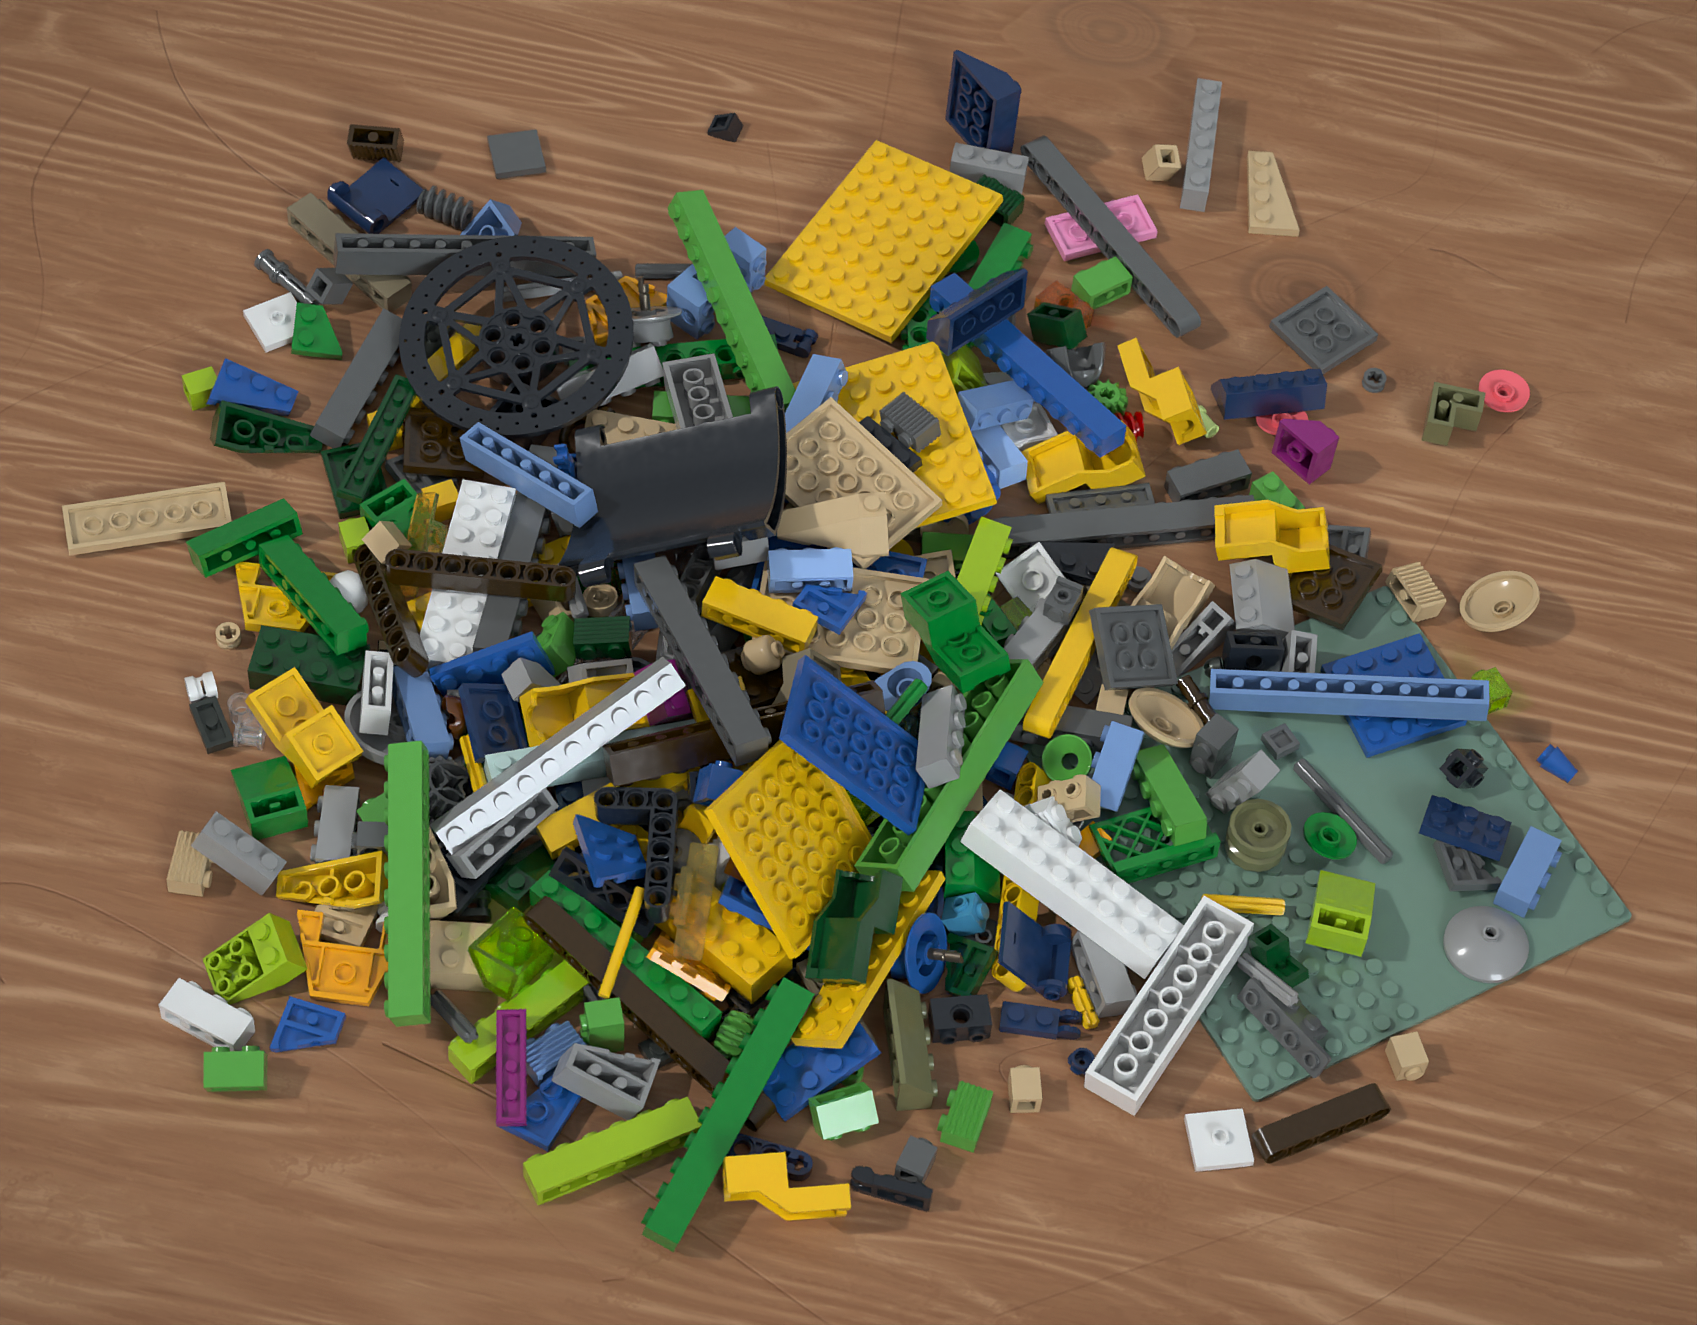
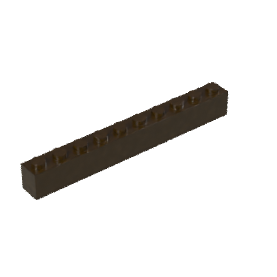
[602,680,886,787]

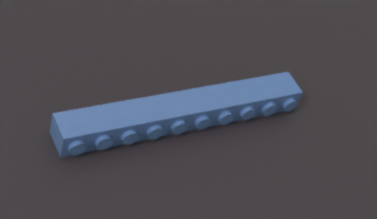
[1209,669,1489,721]

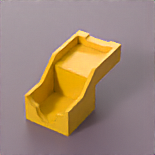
[1117,338,1207,445]
[1021,420,1146,504]
[1214,500,1330,573]
[245,667,364,789]
[519,673,655,747]
[721,1152,851,1221]

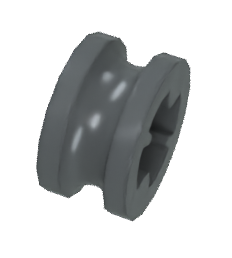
[1362,368,1387,393]

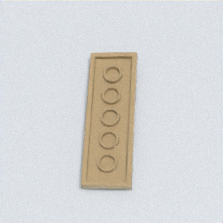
[62,482,232,556]

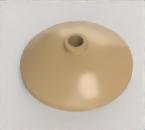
[1460,571,1540,632]
[1129,687,1204,748]

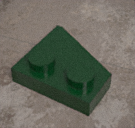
[945,932,998,997]

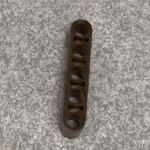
[1251,1083,1391,1164]

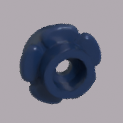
[1068,1048,1095,1075]

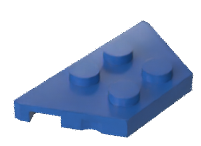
[573,814,646,887]

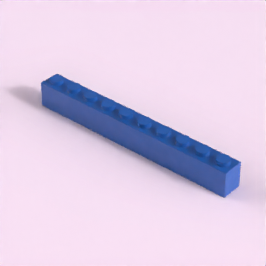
[930,273,1126,458]

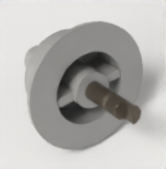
[631,276,682,347]

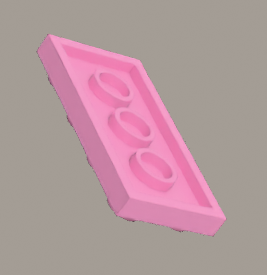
[1045,194,1158,261]

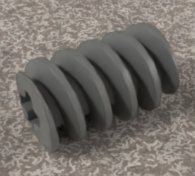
[416,185,474,231]

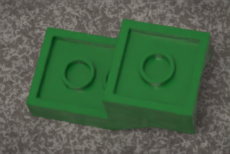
[900,571,1011,694]

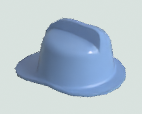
[875,661,932,711]

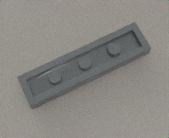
[1045,483,1155,514]

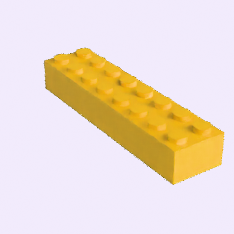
[619,825,793,1004]

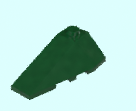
[210,400,322,453]
[482,840,582,918]

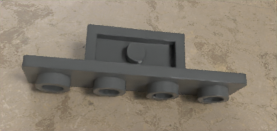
[1237,977,1332,1078]

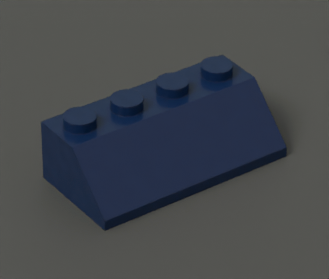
[926,268,1028,356]
[1211,369,1327,420]

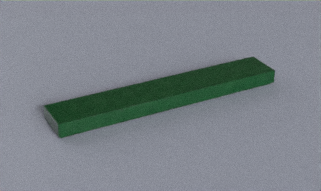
[336,374,416,504]

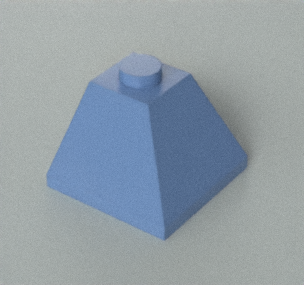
[460,199,522,236]

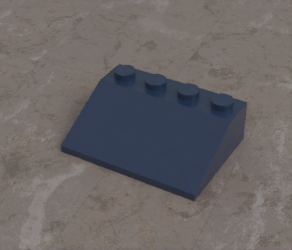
[945,50,1022,153]

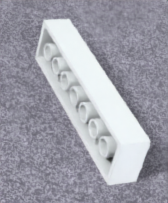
[419,479,516,675]
[960,789,1184,979]
[1084,896,1254,1116]

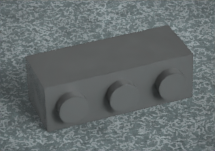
[1164,449,1252,502]

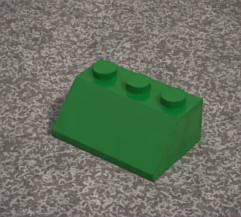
[943,811,1000,903]

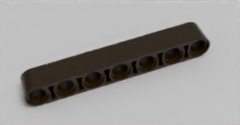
[353,544,429,678]
[385,549,576,602]

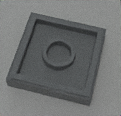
[487,129,546,179]

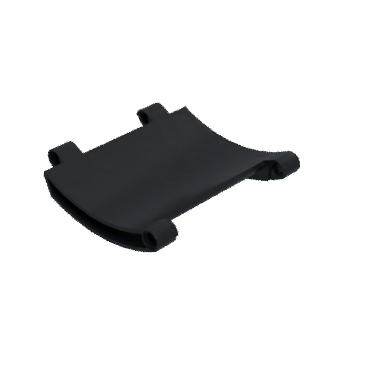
[559,386,787,587]

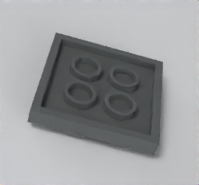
[1269,286,1378,374]
[1089,604,1178,691]

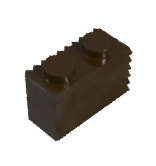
[347,124,404,163]

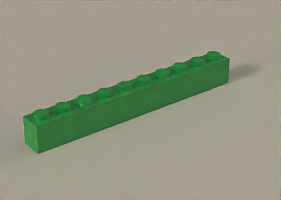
[641,977,815,1252]

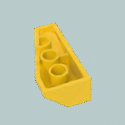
[276,851,388,909]

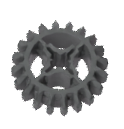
[429,755,474,821]

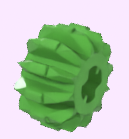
[1087,378,1128,416]
[714,1010,756,1060]

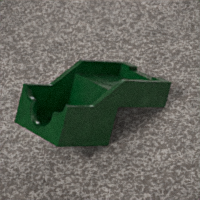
[805,869,903,984]

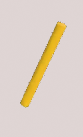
[598,887,644,999]

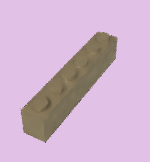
[287,193,412,312]

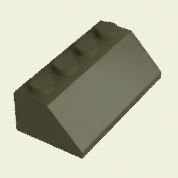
[883,979,938,1111]

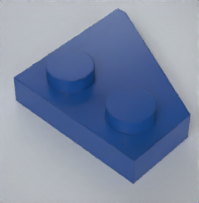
[792,584,867,635]
[270,996,346,1053]

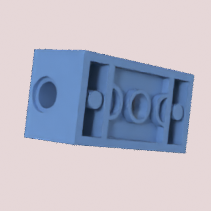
[667,227,767,340]

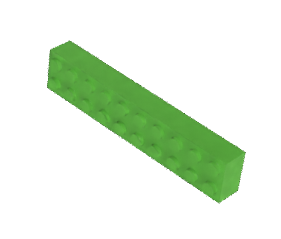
[855,659,1044,892]

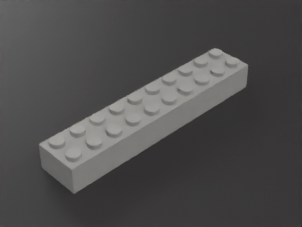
[663,354,769,570]

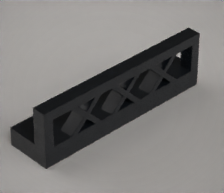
[549,846,657,938]

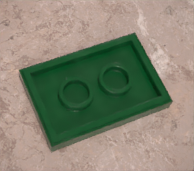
[321,443,387,519]

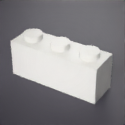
[359,651,393,735]
[159,978,255,1051]

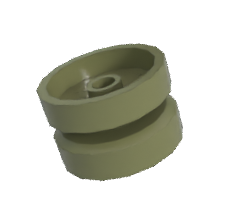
[1224,799,1292,872]

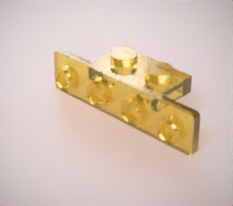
[400,492,449,597]
[670,842,719,961]

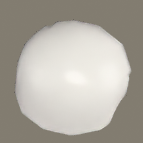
[329,570,368,613]

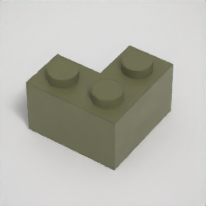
[1422,382,1486,446]

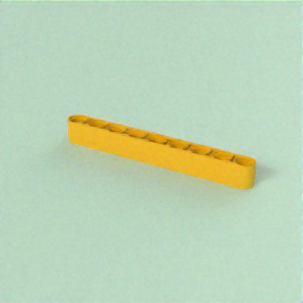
[1022,547,1138,739]
[992,762,1053,992]

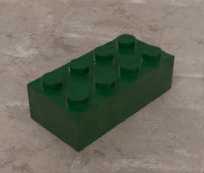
[247,625,371,706]

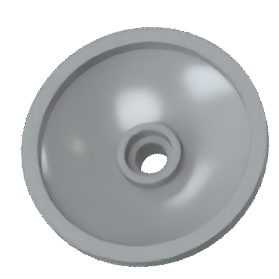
[1443,906,1529,983]

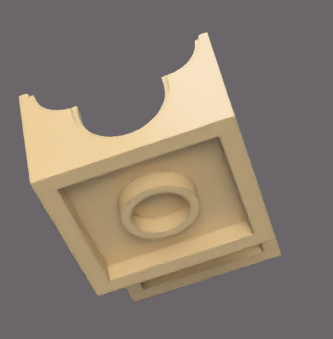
[1131,556,1215,651]

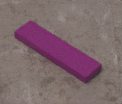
[496,1009,527,1127]

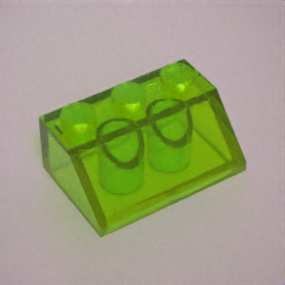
[467,906,555,1001]

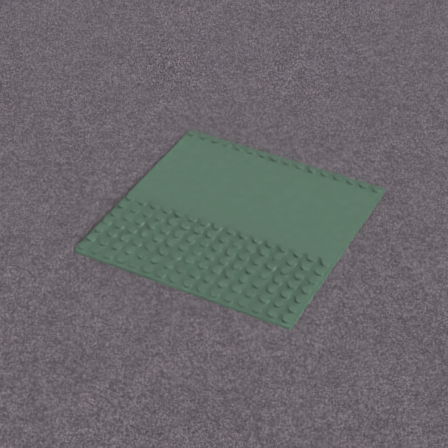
[1022,586,1632,1102]

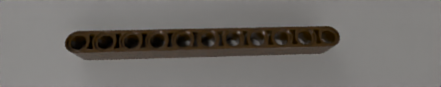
[523,896,777,1132]

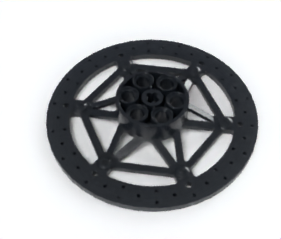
[399,236,634,439]

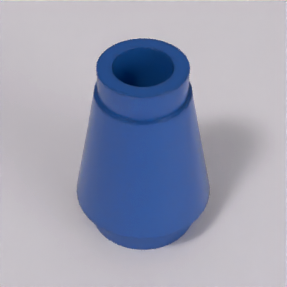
[1536,744,1578,783]

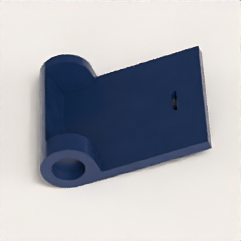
[327,158,424,234]
[998,901,1072,1001]

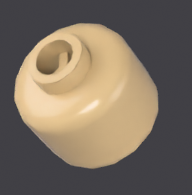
[741,635,784,675]

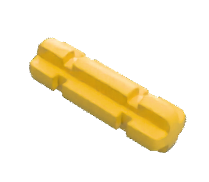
[1067,976,1099,1030]

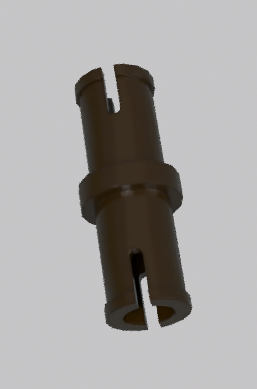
[1176,675,1216,725]

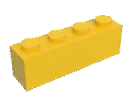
[701,576,818,653]

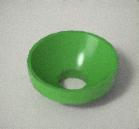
[1042,734,1093,781]

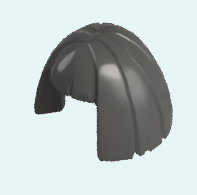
[1045,342,1106,389]

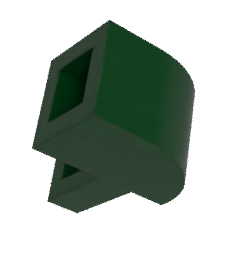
[1248,924,1309,988]

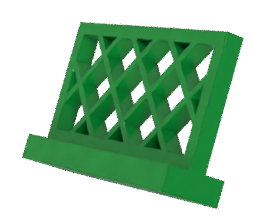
[1089,807,1220,884]

